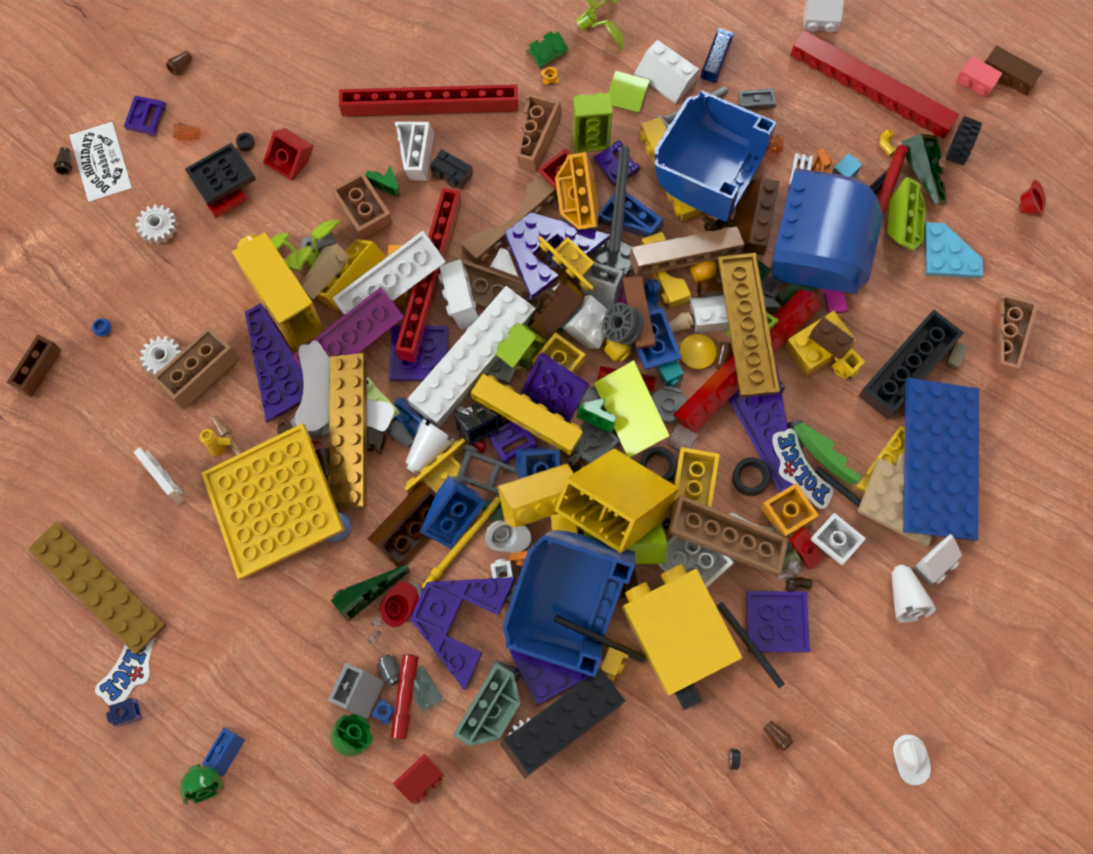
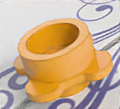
[541,67,560,85]

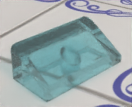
[413,665,444,713]

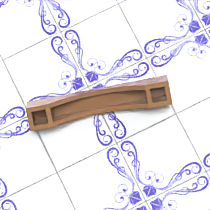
[461,175,556,265]

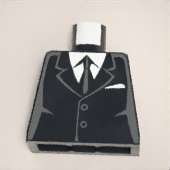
[454,404,500,446]

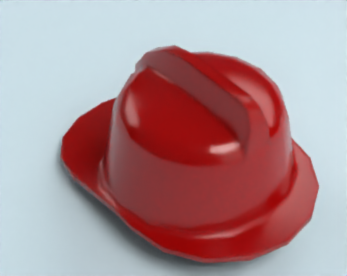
[1019,180,1046,215]
[379,582,419,627]

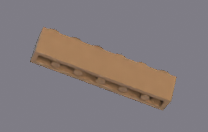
[629,227,744,276]

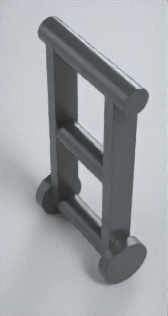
[452,445,517,495]

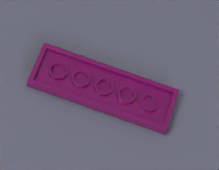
[292,287,405,369]

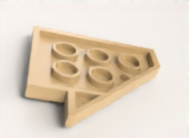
[857,453,932,546]

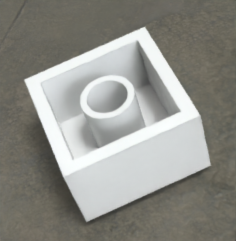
[561,295,608,349]

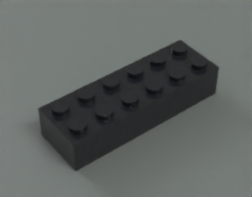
[858,309,964,420]
[500,668,625,779]

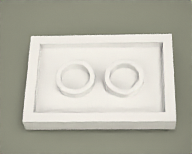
[133,447,185,505]

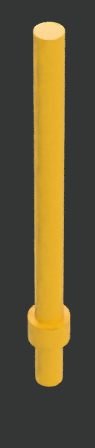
[421,496,501,589]

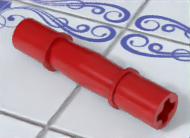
[390,654,419,739]

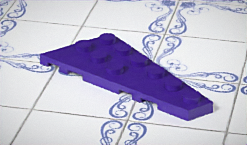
[245,303,304,423]
[729,365,794,493]

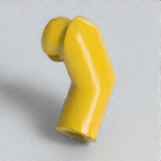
[879,129,896,157]

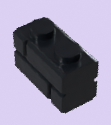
[430,150,473,190]

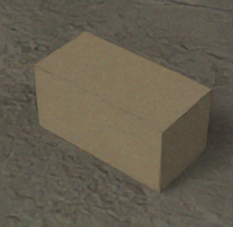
[945,342,967,371]

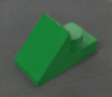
[365,166,400,198]
[576,398,617,433]

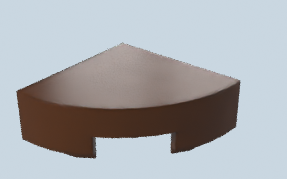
[277,417,293,435]

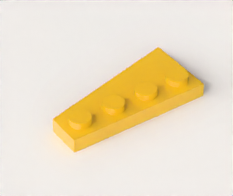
[855,426,905,492]

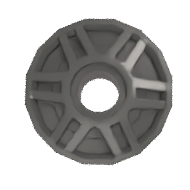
[602,303,644,345]

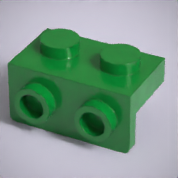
[526,31,569,68]

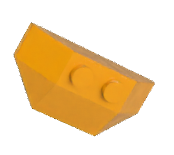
[555,152,599,230]

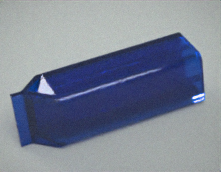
[700,28,735,83]

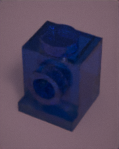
[106,698,142,727]

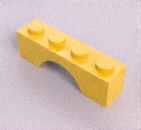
[641,232,691,309]

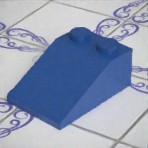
[632,308,682,370]
[516,446,560,479]
[420,476,486,549]

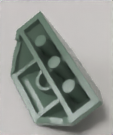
[453,663,521,746]

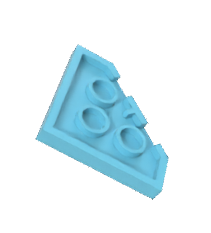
[924,222,983,278]

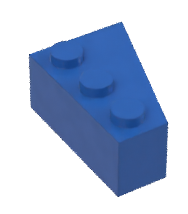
[598,192,663,238]

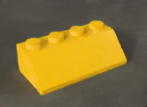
[315,239,387,311]
[497,464,574,528]

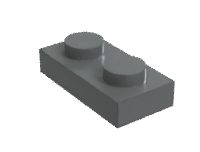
[738,88,776,110]

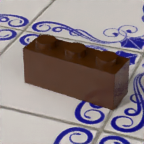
[985,45,1043,96]
[530,280,585,341]
[6,334,61,398]

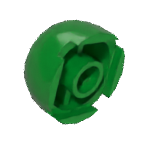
[330,714,373,757]
[180,764,224,804]

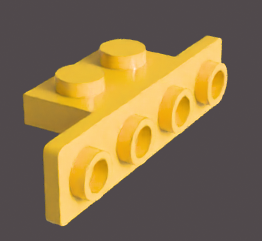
[538,236,595,292]
[404,438,467,495]

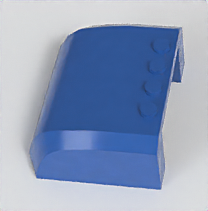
[654,90,777,222]
[772,168,883,294]
[503,530,635,677]

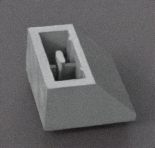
[581,261,626,309]
[327,662,385,720]

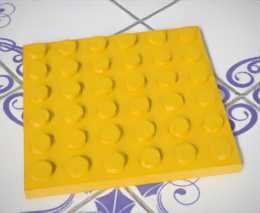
[202,423,345,580]

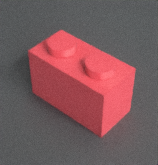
[956,56,1003,98]

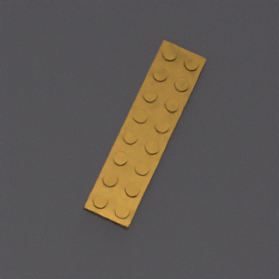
[718,253,780,398]
[329,353,367,509]
[28,521,166,655]

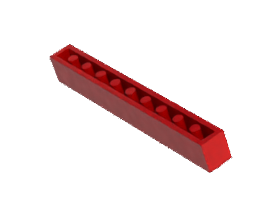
[790,30,959,139]
[339,84,518,116]
[395,188,461,363]
[673,289,822,433]

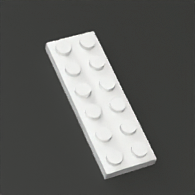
[332,231,446,315]

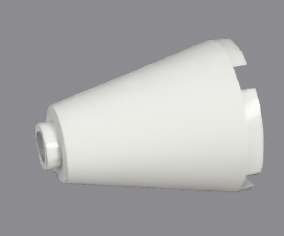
[405,418,455,474]
[891,565,936,623]

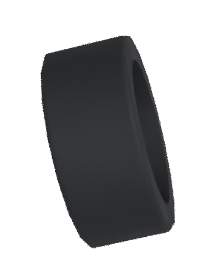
[640,447,677,482]
[732,457,770,496]

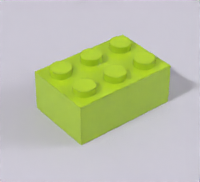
[495,323,548,372]

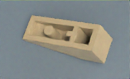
[300,243,349,300]

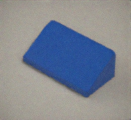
[393,397,430,437]
[202,727,245,776]

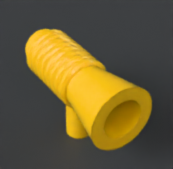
[200,429,232,457]

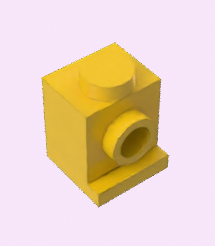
[601,647,628,681]

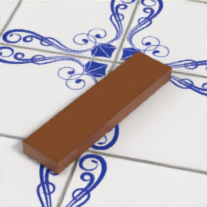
[622,276,655,350]

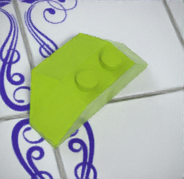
[887,177,926,250]

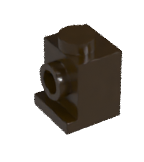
[367,427,387,455]

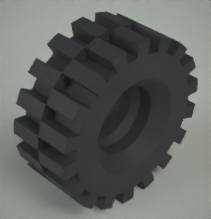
[946,116,982,166]

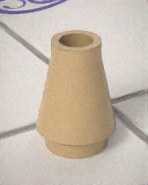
[669,312,694,333]

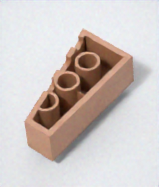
[517,93,562,172]
[996,292,1039,378]

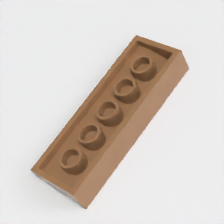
[440,256,555,323]
[668,495,788,576]

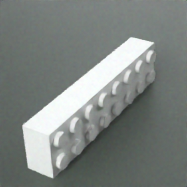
[407,286,536,428]

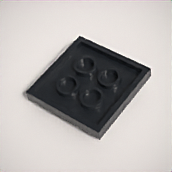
[185,142,256,206]

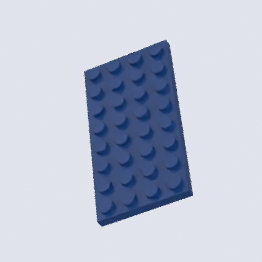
[903,378,979,541]

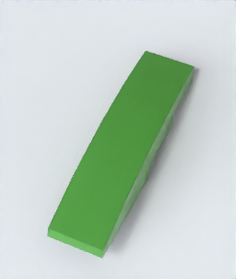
[793,423,861,485]

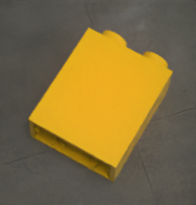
[232,232,325,351]
[554,449,679,553]
[621,564,742,696]

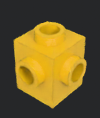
[831,348,865,379]

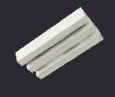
[789,153,813,188]

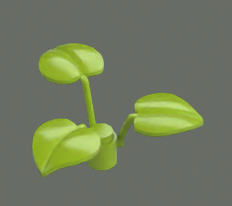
[576,0,624,51]
[270,220,342,271]

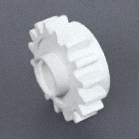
[135,204,178,244]
[140,336,181,375]

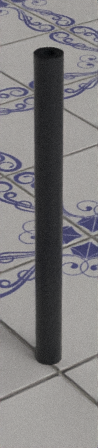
[716,602,785,688]
[553,614,646,663]

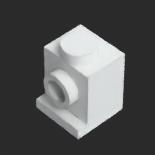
[490,559,515,589]

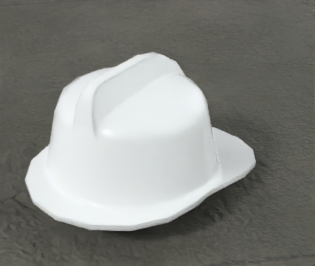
[485,520,531,553]
[893,735,931,785]

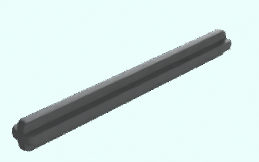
[610,146,630,253]

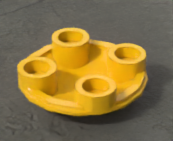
[679,334,717,369]

